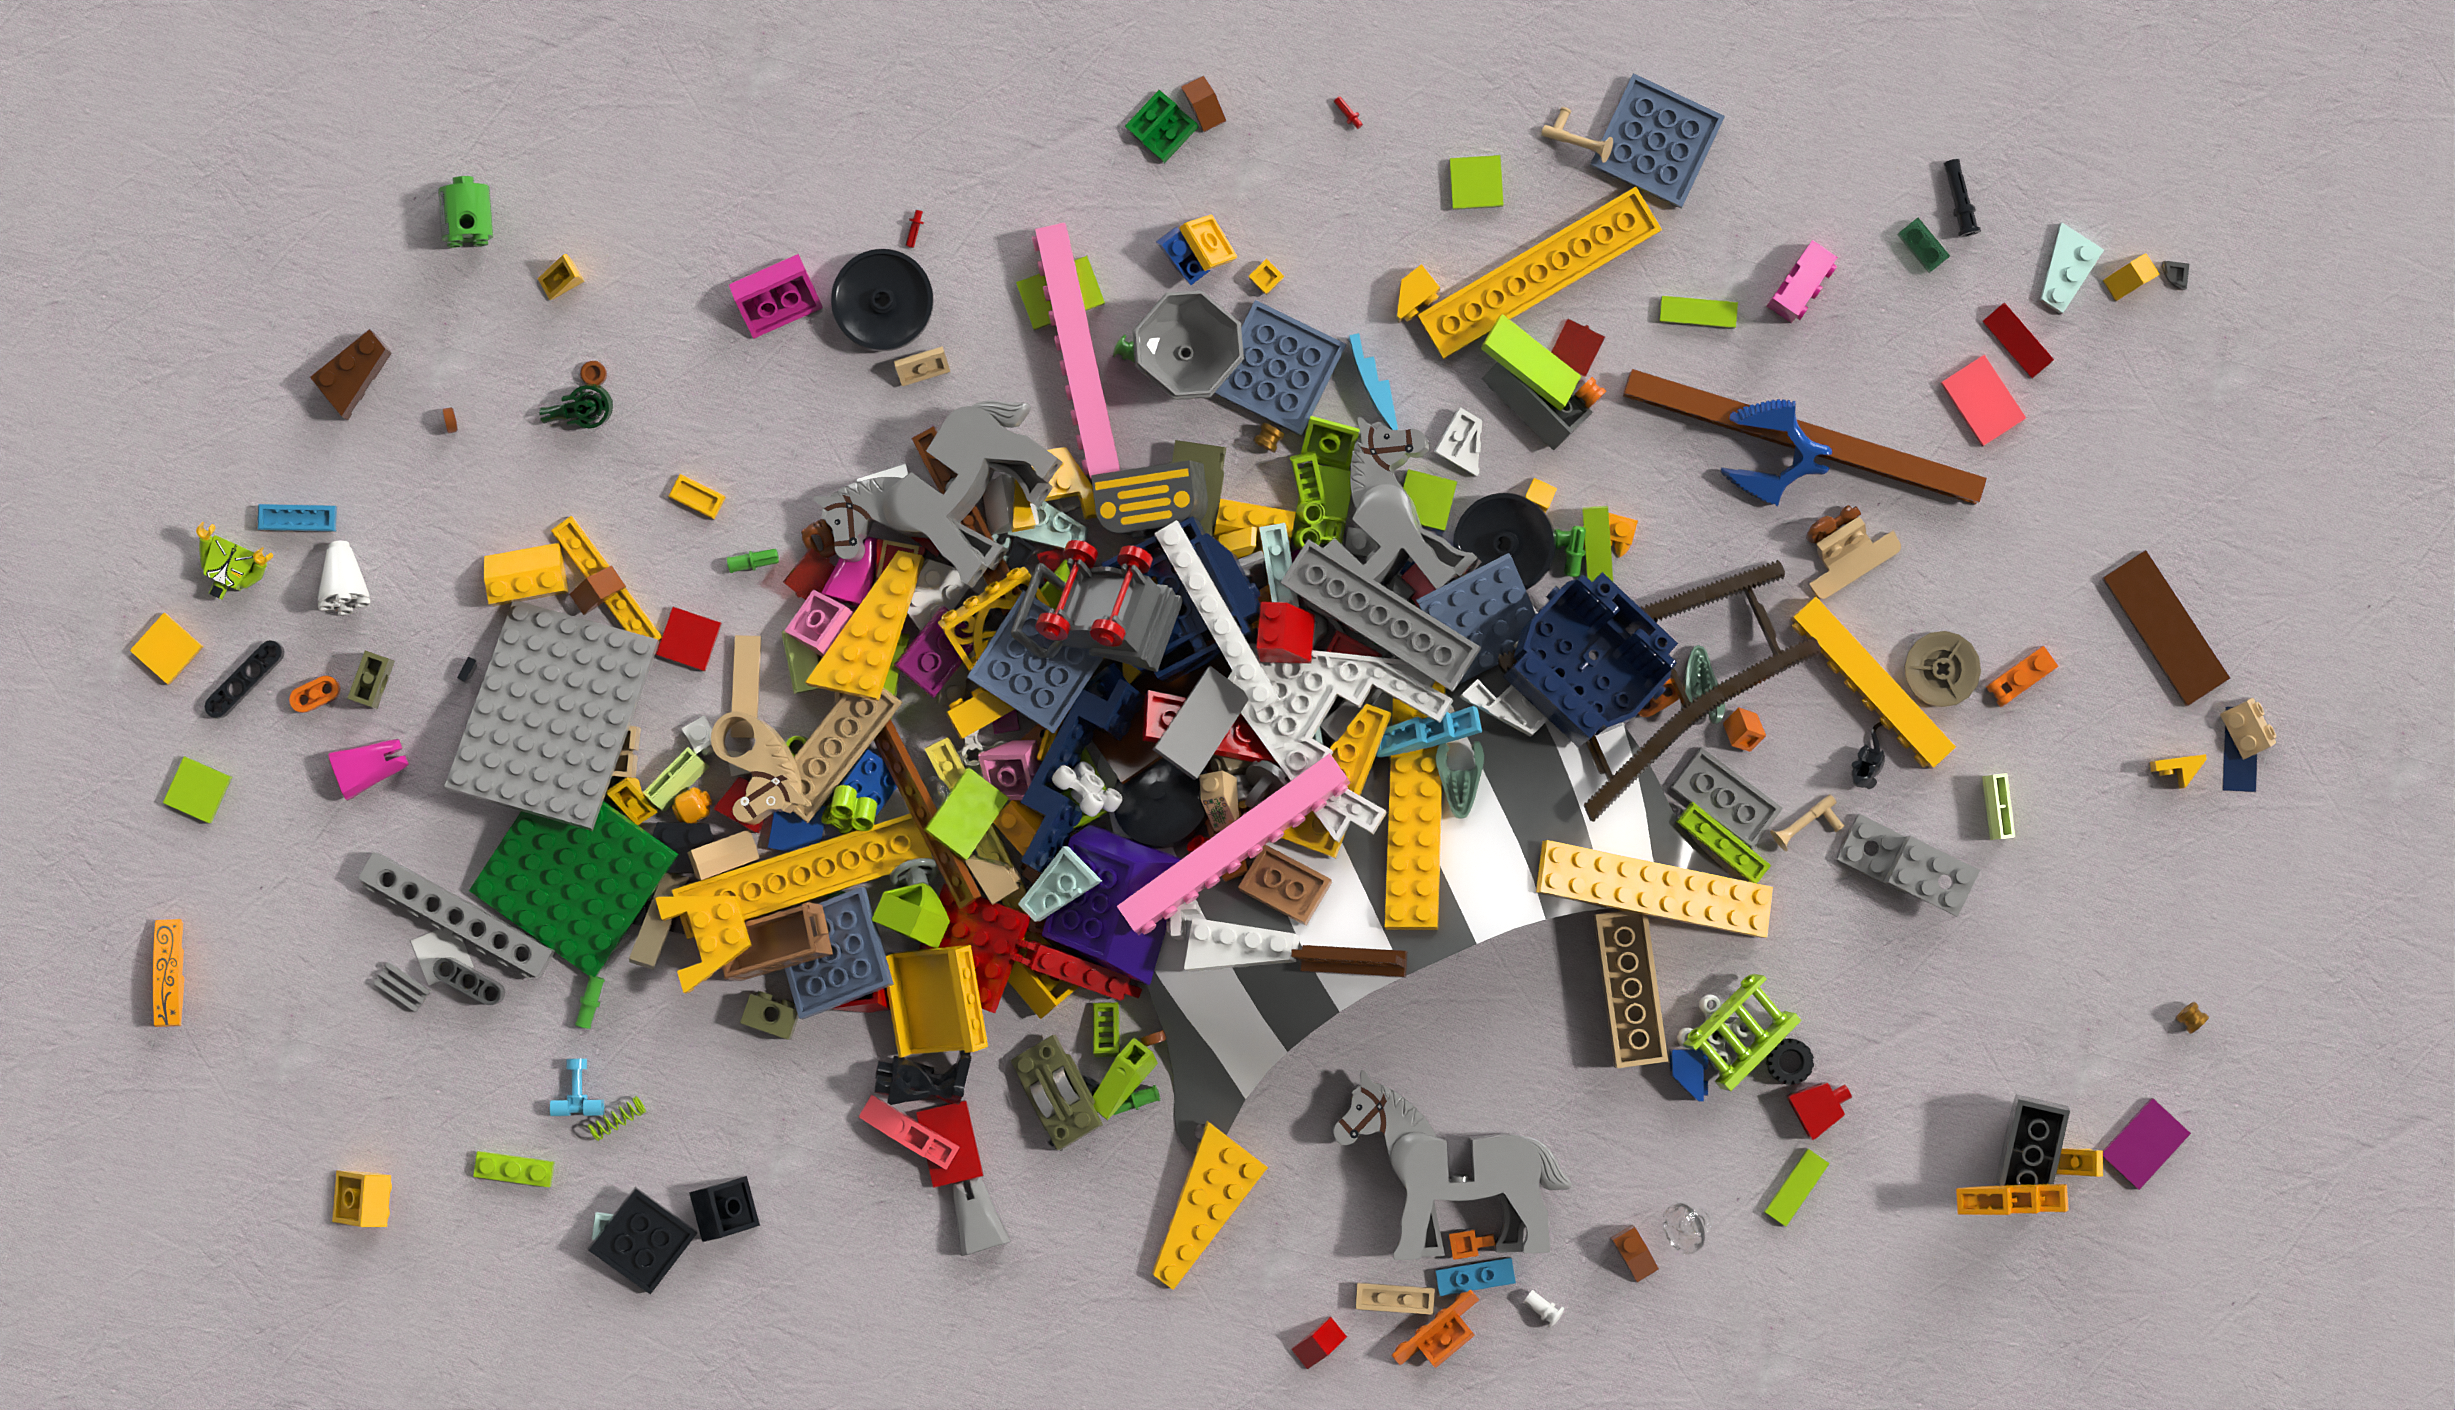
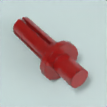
[1334,96,1363,129]
[906,210,924,248]

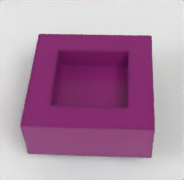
[992,709,1020,735]

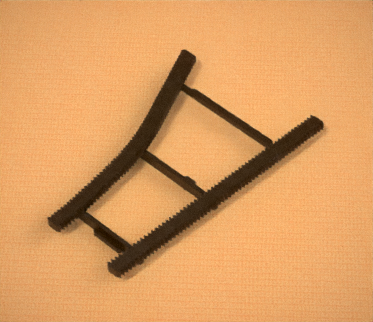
[1497,560,1821,822]

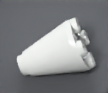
[317,541,370,615]

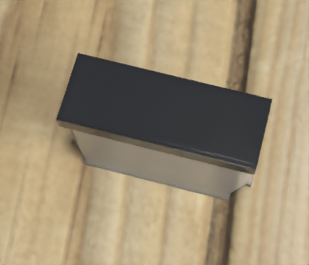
[457,657,477,682]

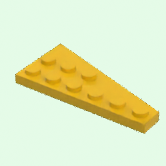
[805,550,925,701]

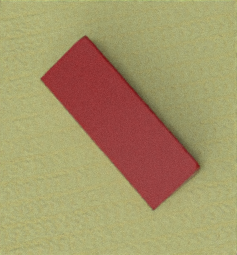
[1982,303,2054,379]

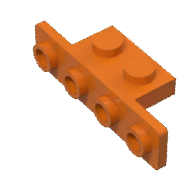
[1392,1290,1479,1368]

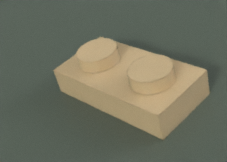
[894,346,951,386]

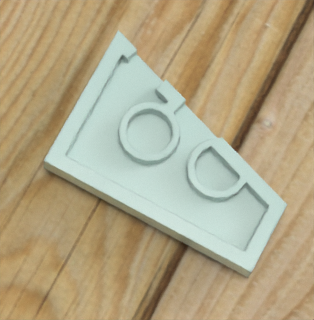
[2040,222,2104,314]
[1008,501,1088,550]
[1018,846,1102,922]

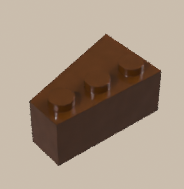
[310,329,392,420]

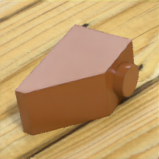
[1610,1225,1659,1282]

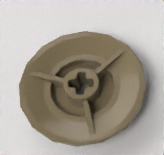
[1904,631,1981,707]

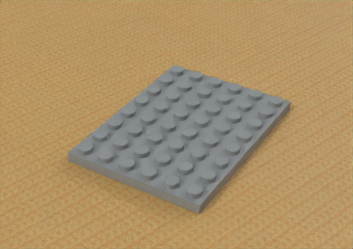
[444,601,659,831]

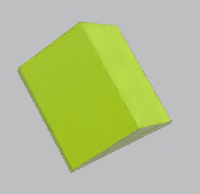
[1301,416,1360,470]

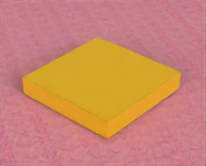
[1179,214,1237,271]
[130,613,204,685]

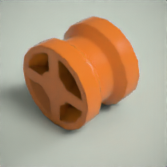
[1574,377,1606,409]

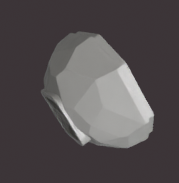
[1132,290,1244,400]

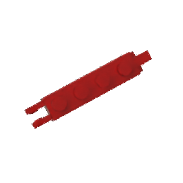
[1009,938,1142,1001]

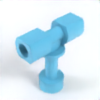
[550,1058,604,1116]

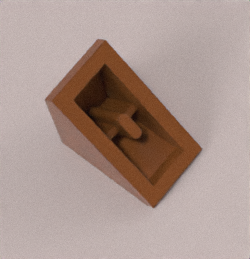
[1181,76,1226,132]
[569,565,626,615]

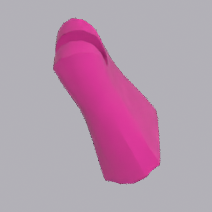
[821,536,878,607]
[328,739,409,801]

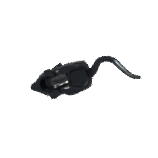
[1851,722,1885,789]

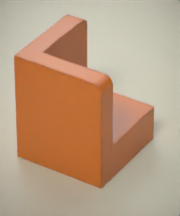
[1723,707,1766,752]

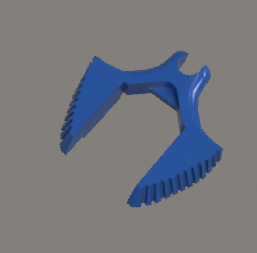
[1721,399,1832,506]

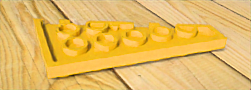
[1281,704,1392,859]
[1152,1121,1268,1290]

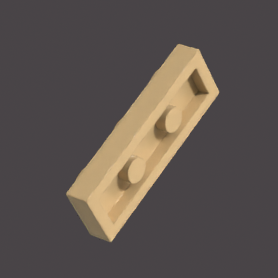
[1355,1282,1435,1315]

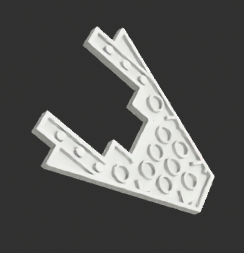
[1228,644,1453,843]

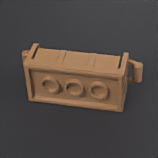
[720,902,833,981]

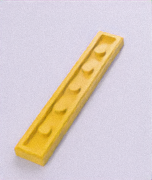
[551,516,662,641]

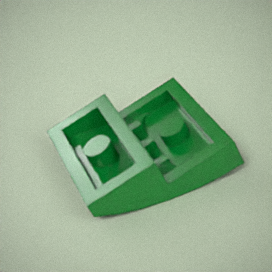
[1125,90,1199,164]

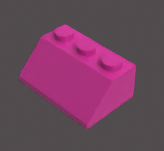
[729,254,823,339]

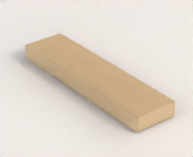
[731,635,761,738]

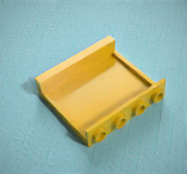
[885,945,988,1058]

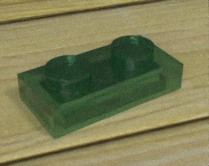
[1897,217,1950,273]

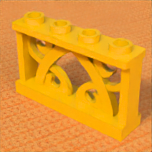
[938,567,1051,672]

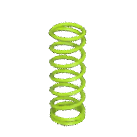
[588,1096,646,1141]

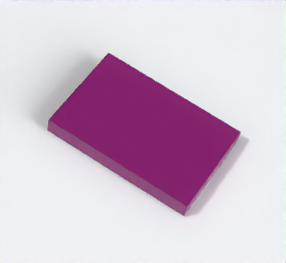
[894,605,973,698]
[2103,1098,2191,1190]

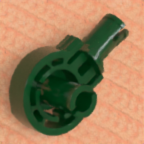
[539,384,613,429]

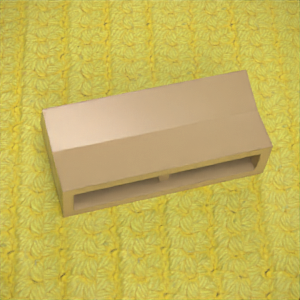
[688,829,760,880]

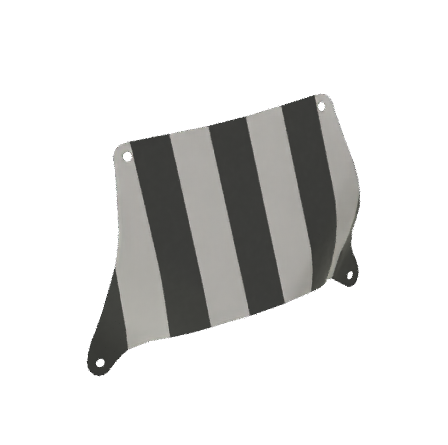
[1098,605,1731,1154]

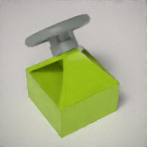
[872,858,950,948]

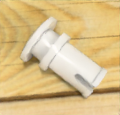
[1523,1290,1564,1328]

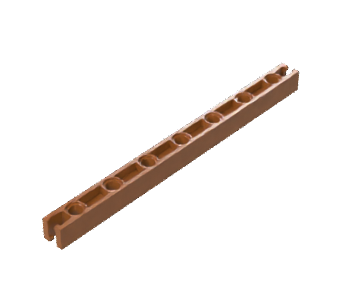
[1623,369,1987,505]

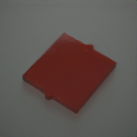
[1551,319,1605,377]
[783,547,835,600]

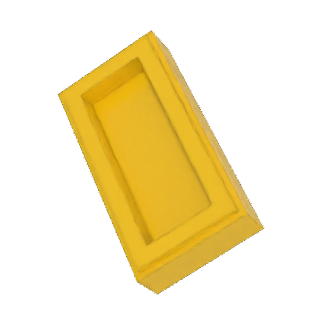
[668,474,726,520]

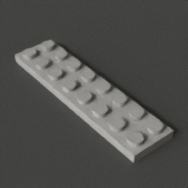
[1280,539,1481,692]

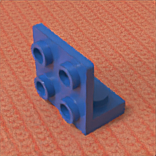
[838,749,897,816]

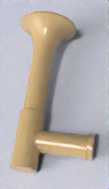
[1542,107,1613,163]
[1770,794,1845,852]

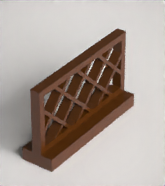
[1291,945,1408,978]

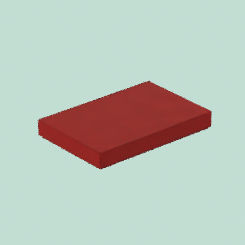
[916,1100,984,1188]

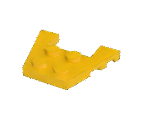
[1011,447,1097,532]
[655,896,752,994]

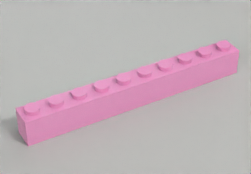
[1032,222,1121,480]
[1117,753,1350,935]

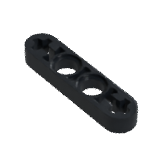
[204,640,285,719]

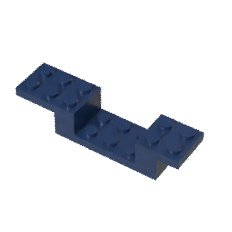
[1021,679,1144,874]

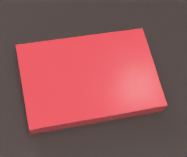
[1941,355,2026,447]

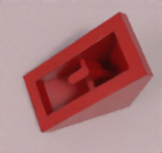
[1291,1317,1347,1369]

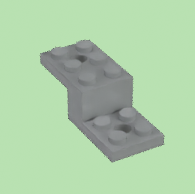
[1836,814,1980,917]

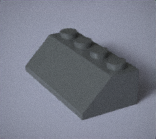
[1482,362,1593,451]

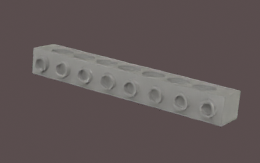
[358,852,555,980]

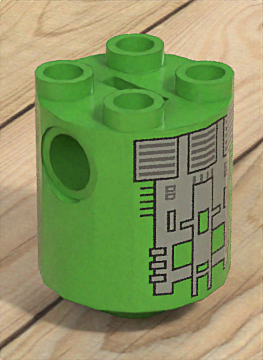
[438,176,493,248]

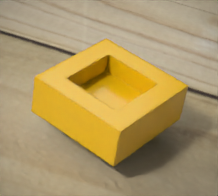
[1248,258,1284,295]

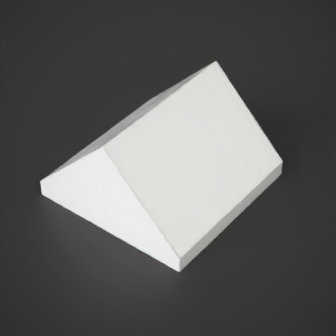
[983,474,1039,535]

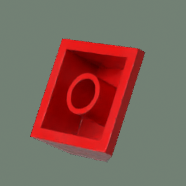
[1257,602,1315,664]

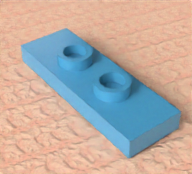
[258,504,337,532]
[1435,1257,1516,1296]

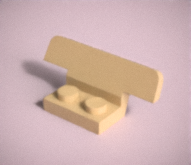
[1809,516,1901,599]

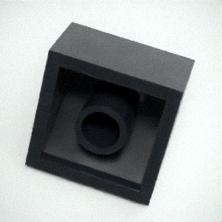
[689,1176,760,1242]

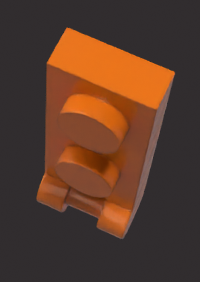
[1986,646,2059,708]

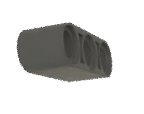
[433,957,505,1005]

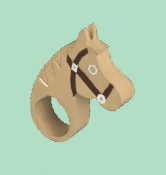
[711,711,811,825]

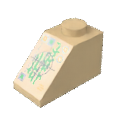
[1200,770,1239,832]
[965,855,1021,905]

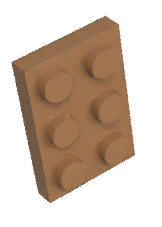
[1238,845,1332,926]

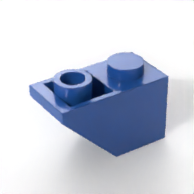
[1156,227,1211,286]
[1670,1049,1708,1101]

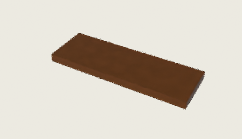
[2102,550,2230,706]

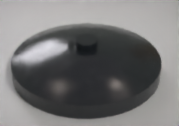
[831,249,934,351]
[1453,493,1556,590]
[1114,758,1208,848]

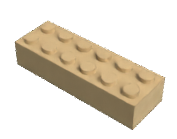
[1593,910,1668,1068]

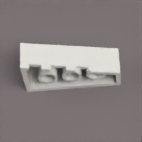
[1184,918,1300,972]

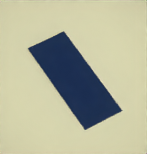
[2223,707,2257,792]

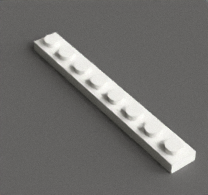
[1154,520,1280,713]

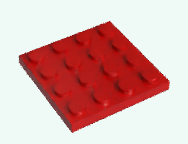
[919,883,1031,1013]

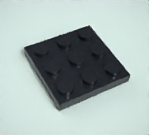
[588,1187,698,1295]

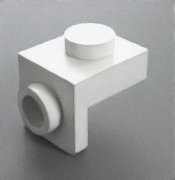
[1166,901,1201,941]

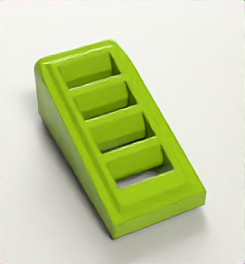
[1290,451,1327,507]
[1093,1002,1120,1057]

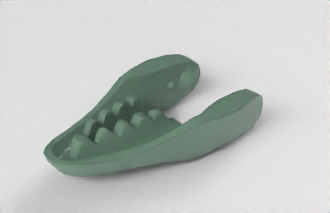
[1680,645,1725,724]
[1436,741,1484,819]

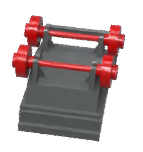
[1011,540,1183,672]

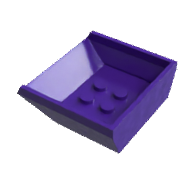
[1042,825,1182,985]

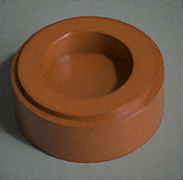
[580,361,607,386]
[443,407,458,434]
[1140,1030,1166,1047]

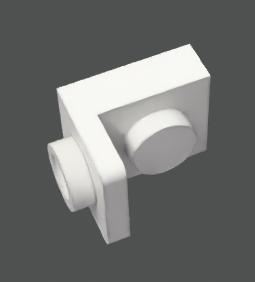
[682,716,714,756]

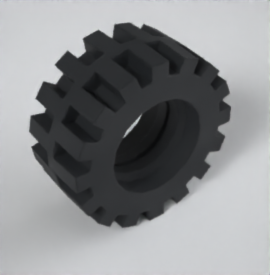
[1766,1038,1814,1085]

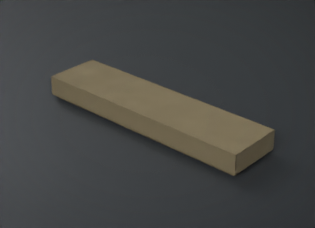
[629,873,689,970]

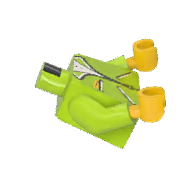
[196,522,273,600]

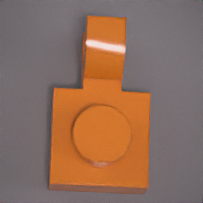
[1449,1229,1495,1260]

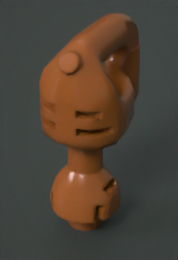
[1806,505,1861,544]
[801,519,836,561]

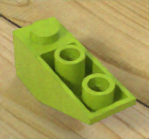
[1093,1038,1158,1121]

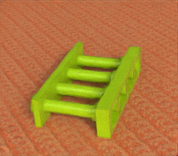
[1683,974,1802,1091]

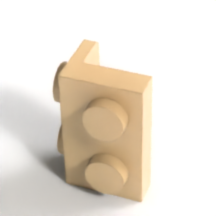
[2220,698,2276,760]

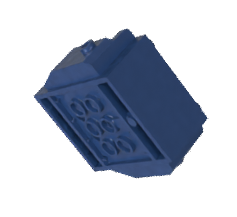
[1101,516,1261,683]
[1503,572,1678,748]

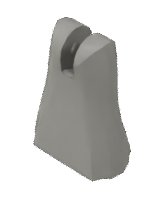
[953,1177,1011,1256]

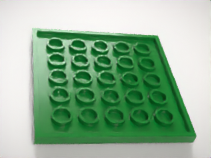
[469,801,679,977]

